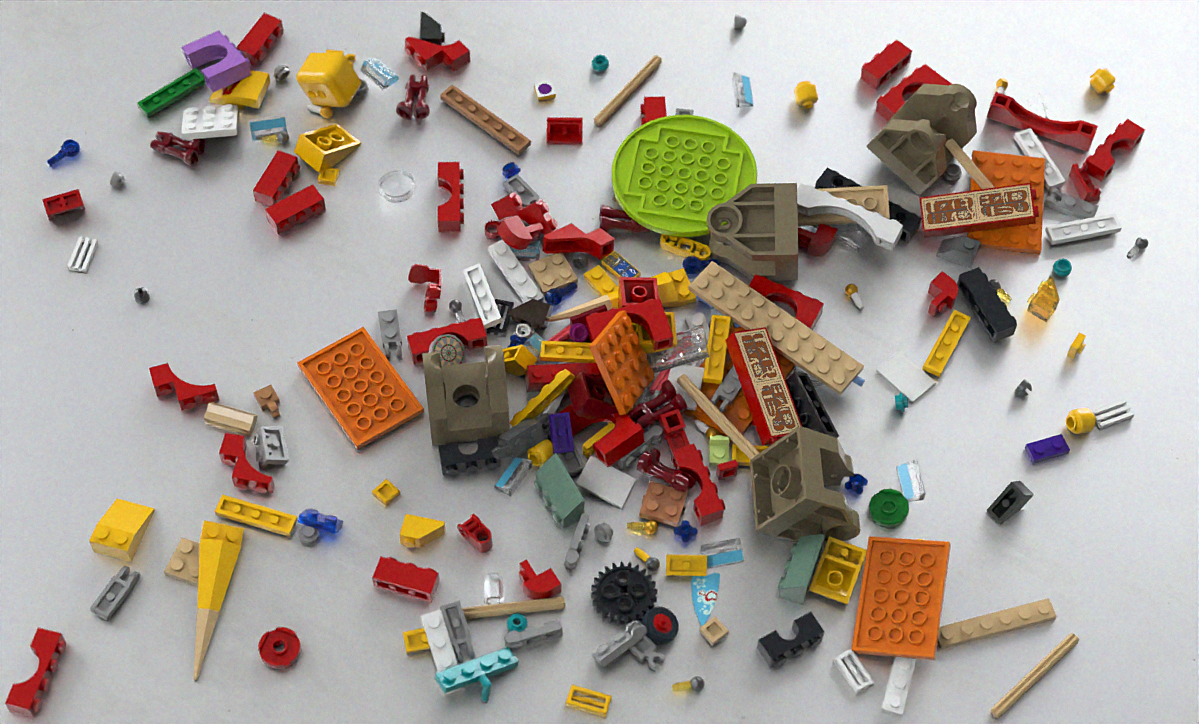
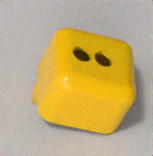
[296,53,362,107]

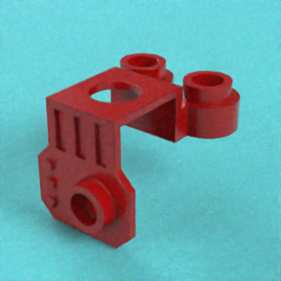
[408,264,441,313]

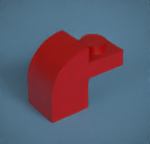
[497,215,544,250]
[798,223,838,256]
[928,271,958,317]
[659,409,690,454]
[518,559,561,600]

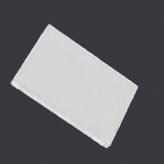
[876,351,936,403]
[662,363,704,410]
[575,455,636,509]

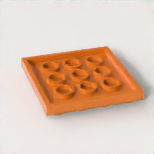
[589,310,655,415]

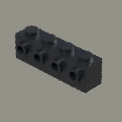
[957,267,1017,342]
[785,372,839,438]

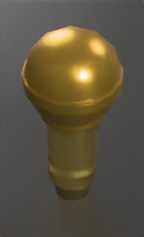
[627,520,658,534]

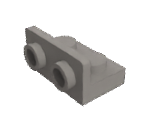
[253,426,289,469]

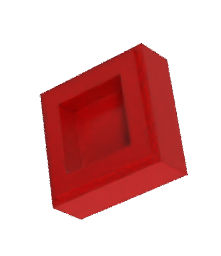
[716,460,738,480]

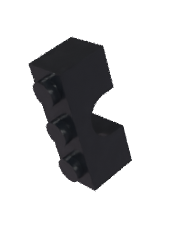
[438,436,501,476]
[757,612,825,668]

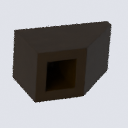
[508,299,554,330]

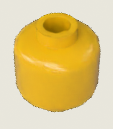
[1090,68,1116,94]
[794,81,818,109]
[1065,408,1096,434]
[527,439,554,467]

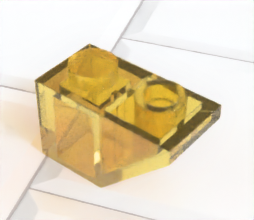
[1027,276,1060,322]

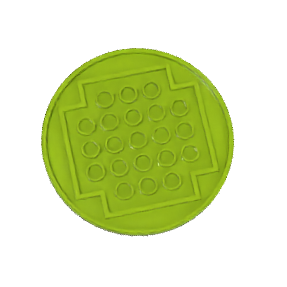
[611,115,757,237]

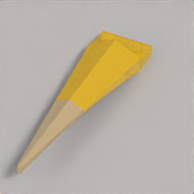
[547,268,696,322]
[193,520,244,681]

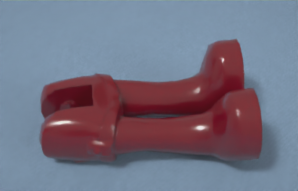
[396,75,430,120]
[150,132,206,166]
[599,205,651,234]
[628,380,687,429]
[637,448,695,492]

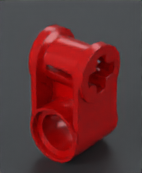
[457,514,493,553]

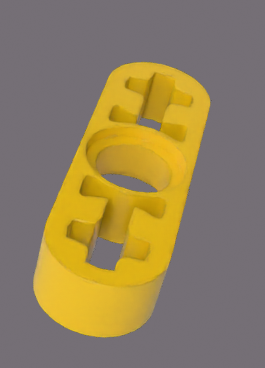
[660,234,711,263]

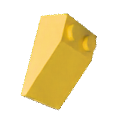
[294,124,361,172]
[89,499,155,562]

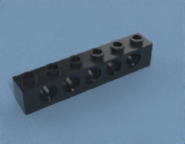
[815,167,922,243]

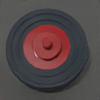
[642,607,679,644]

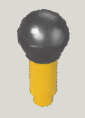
[634,547,660,571]

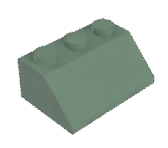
[534,453,585,529]
[778,534,825,605]

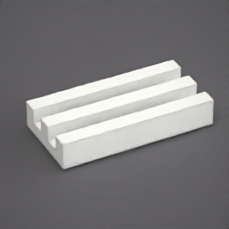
[67,236,98,273]
[1092,399,1135,430]
[833,649,874,695]

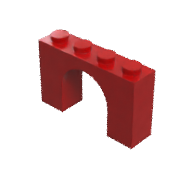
[876,64,952,121]
[749,274,824,330]
[586,298,673,351]
[559,404,645,467]

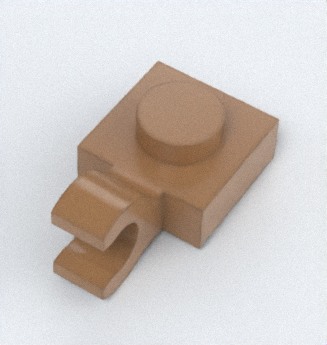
[253,385,280,418]

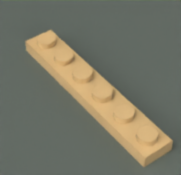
[938,598,1057,650]

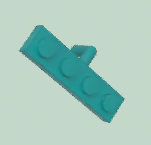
[435,647,519,702]

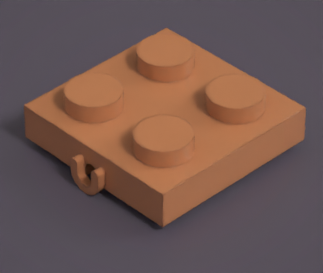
[639,481,688,527]

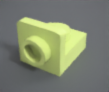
[709,435,730,467]

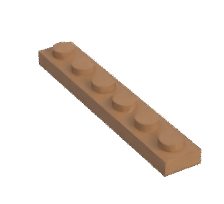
[440,85,531,155]

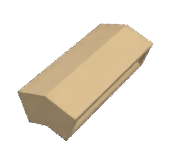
[203,402,258,437]

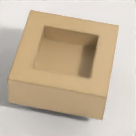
[699,616,729,646]

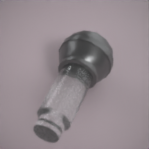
[1126,237,1148,259]
[449,300,466,323]

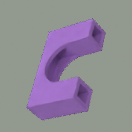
[181,30,251,92]

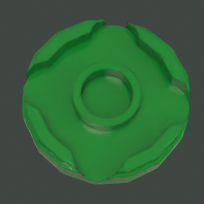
[869,489,909,528]

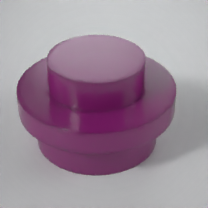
[569,323,588,342]

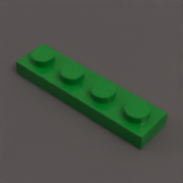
[137,68,206,118]

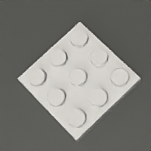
[181,104,238,140]

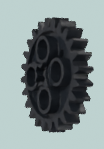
[591,562,657,626]

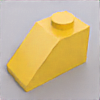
[503,345,537,376]
[399,514,446,548]

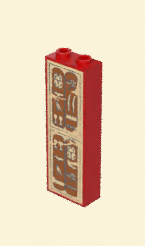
[919,183,1039,238]
[725,327,802,446]

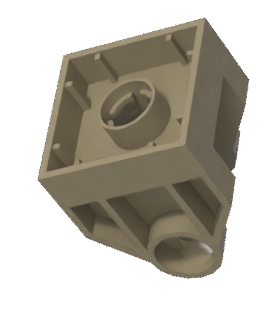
[866,84,977,195]
[707,183,798,281]
[422,345,510,446]
[750,426,860,542]

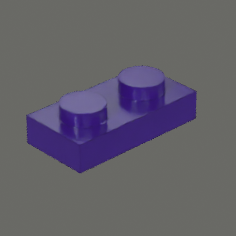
[548,412,574,454]
[1025,434,1070,464]

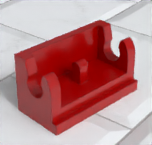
[547,117,583,144]
[1069,163,1101,202]
[42,189,85,220]

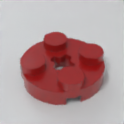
[258,627,301,669]

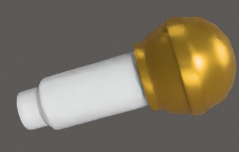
[996,78,1008,94]
[307,104,333,118]
[845,284,864,310]
[694,420,719,440]

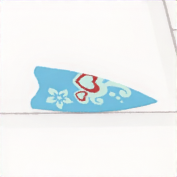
[691,573,720,626]

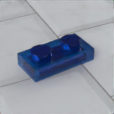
[298,509,343,535]

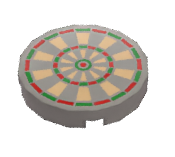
[429,334,466,366]

